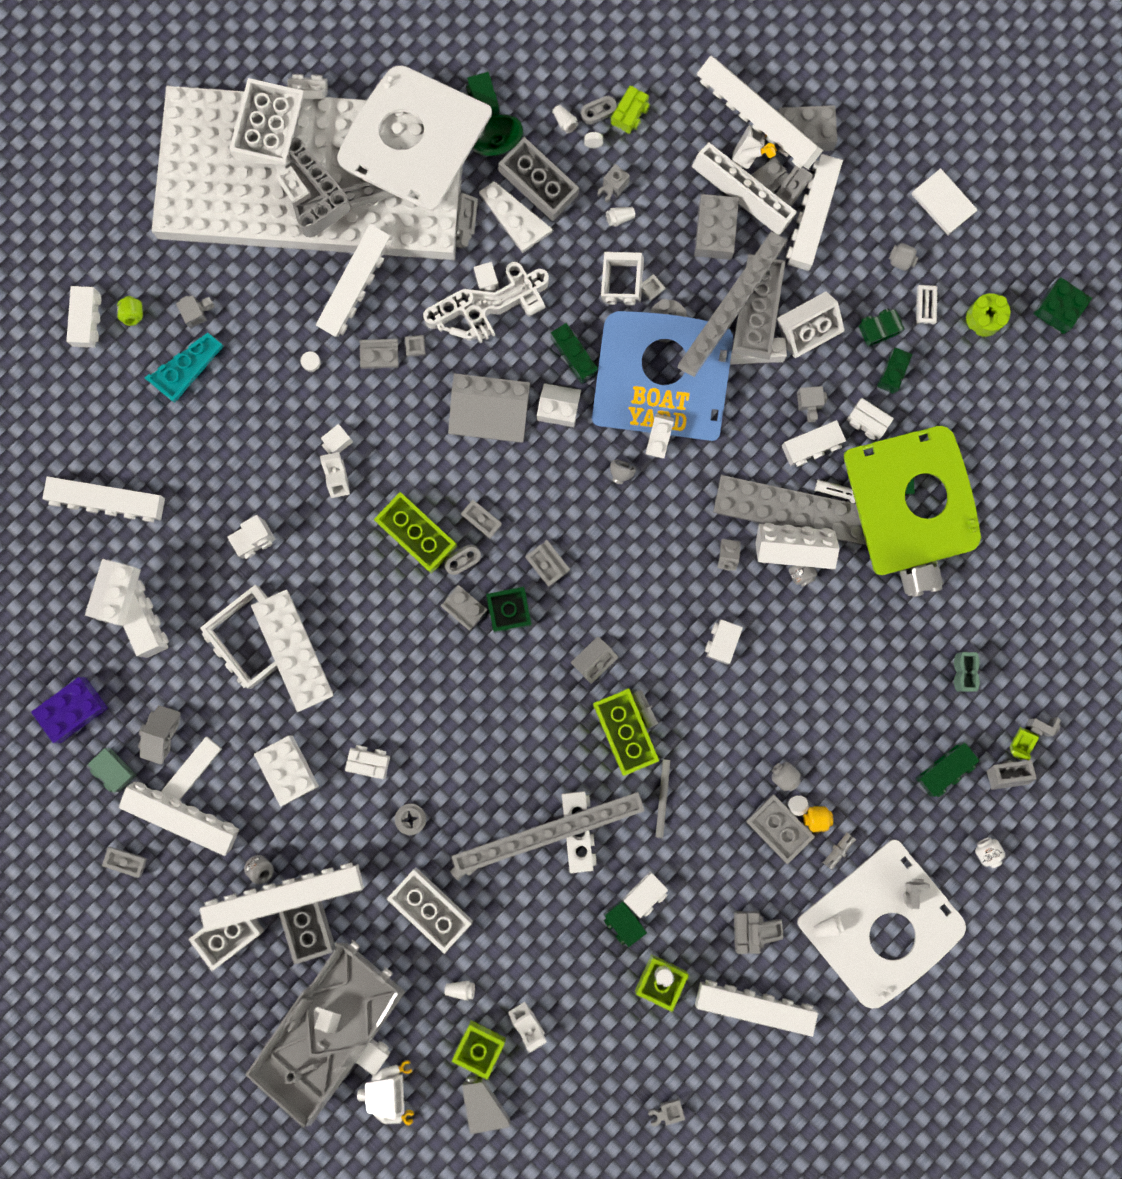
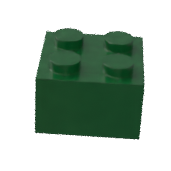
[1033,277,1092,334]
[486,587,532,634]

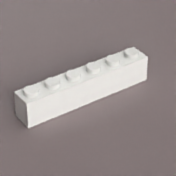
[692,143,797,235]
[786,154,843,271]
[316,224,393,337]
[42,477,165,523]
[119,782,239,856]
[695,980,818,1037]

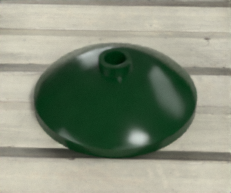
[472,114,523,156]

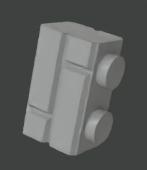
[734,911,764,954]

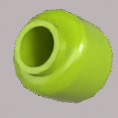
[117,296,143,326]

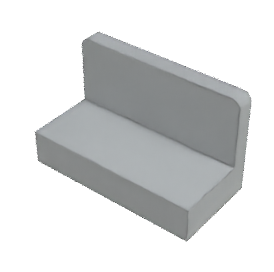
[571,637,619,684]

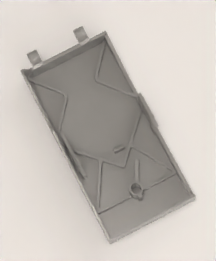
[246,940,405,1127]

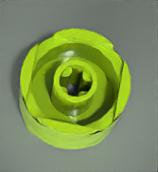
[966,293,1010,337]

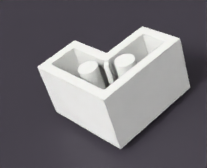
[228,515,276,559]

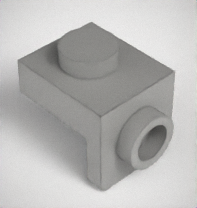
[717,539,741,571]
[1026,717,1061,737]
[903,879,930,909]

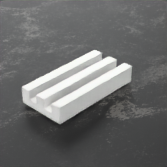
[916,285,937,324]

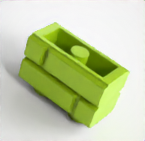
[611,86,650,134]

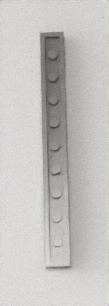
[678,231,787,377]
[451,792,645,875]

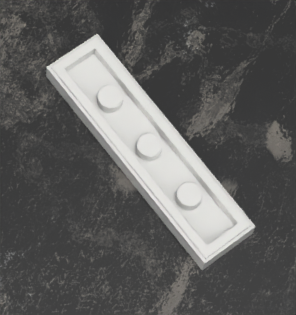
[161,737,222,800]

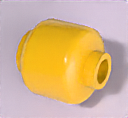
[803,806,833,832]

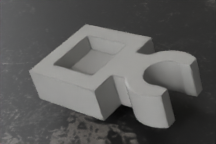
[648,1098,685,1126]

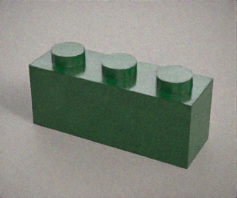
[551,323,598,384]
[915,742,980,797]

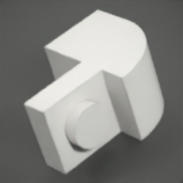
[320,452,350,498]
[508,1002,547,1052]

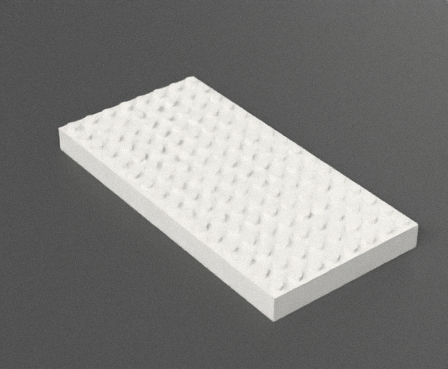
[152,86,463,260]

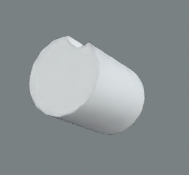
[655,966,673,987]

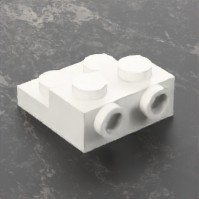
[287,74,328,99]

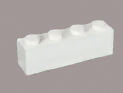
[719,338,787,364]

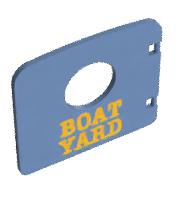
[592,311,733,441]

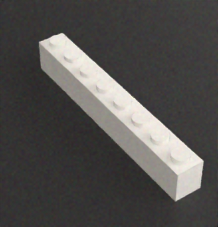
[697,55,823,169]
[199,862,364,932]

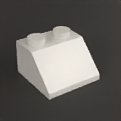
[537,383,581,427]

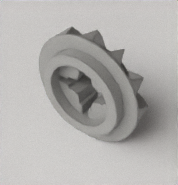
[395,804,426,835]

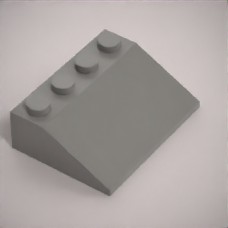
[448,374,530,443]

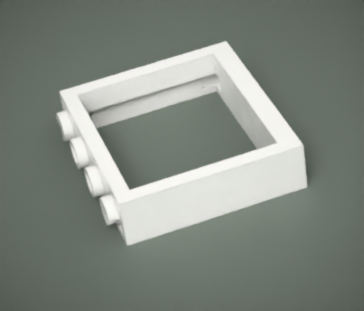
[200,585,278,689]

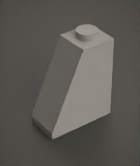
[462,1076,510,1134]

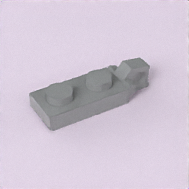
[455,193,478,248]

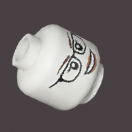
[975,837,1005,868]

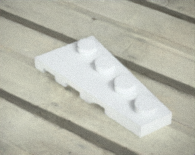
[479,181,553,253]

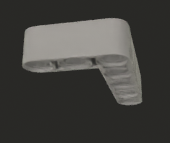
[289,137,350,238]

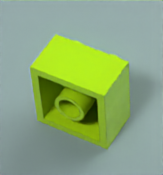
[635,954,689,1012]
[452,1020,506,1080]

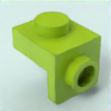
[1010,727,1039,760]

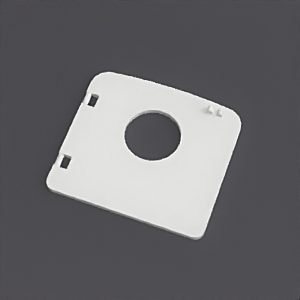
[337,66,492,211]
[797,840,966,1009]

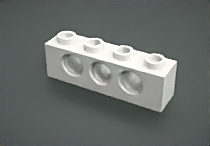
[562,791,597,873]

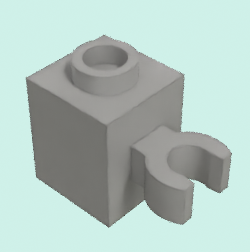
[597,164,630,203]
[176,295,215,329]
[797,386,827,422]

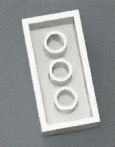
[755,523,839,569]
[123,580,169,658]
[387,868,473,954]

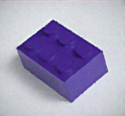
[31,677,108,743]

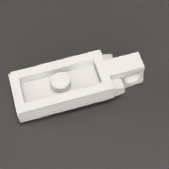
[274,164,311,206]

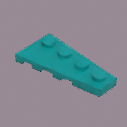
[144,333,224,403]

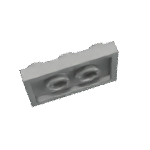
[746,794,815,864]

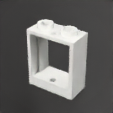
[601,252,644,305]

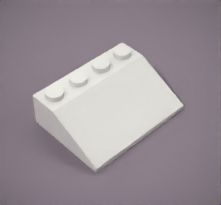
[229,78,304,164]

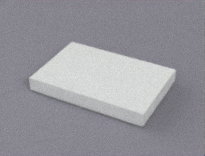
[911,168,977,235]

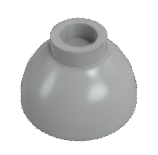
[610,460,636,485]

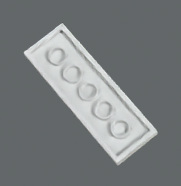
[251,590,334,712]

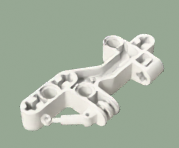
[423,262,549,344]

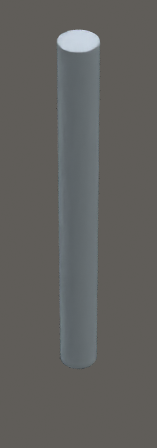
[656,759,671,838]

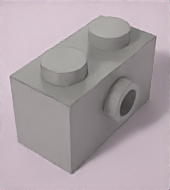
[987,760,1037,790]

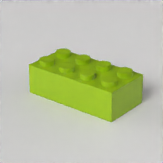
[374,492,458,574]
[593,689,659,776]

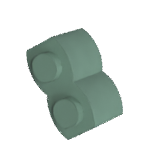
[954,652,980,692]

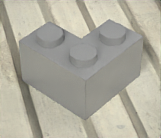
[138,705,180,765]

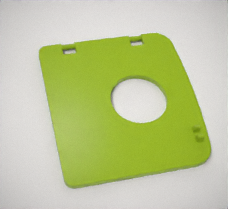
[844,426,981,575]

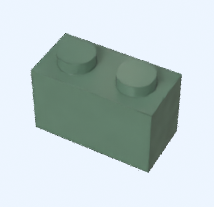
[88,748,137,793]

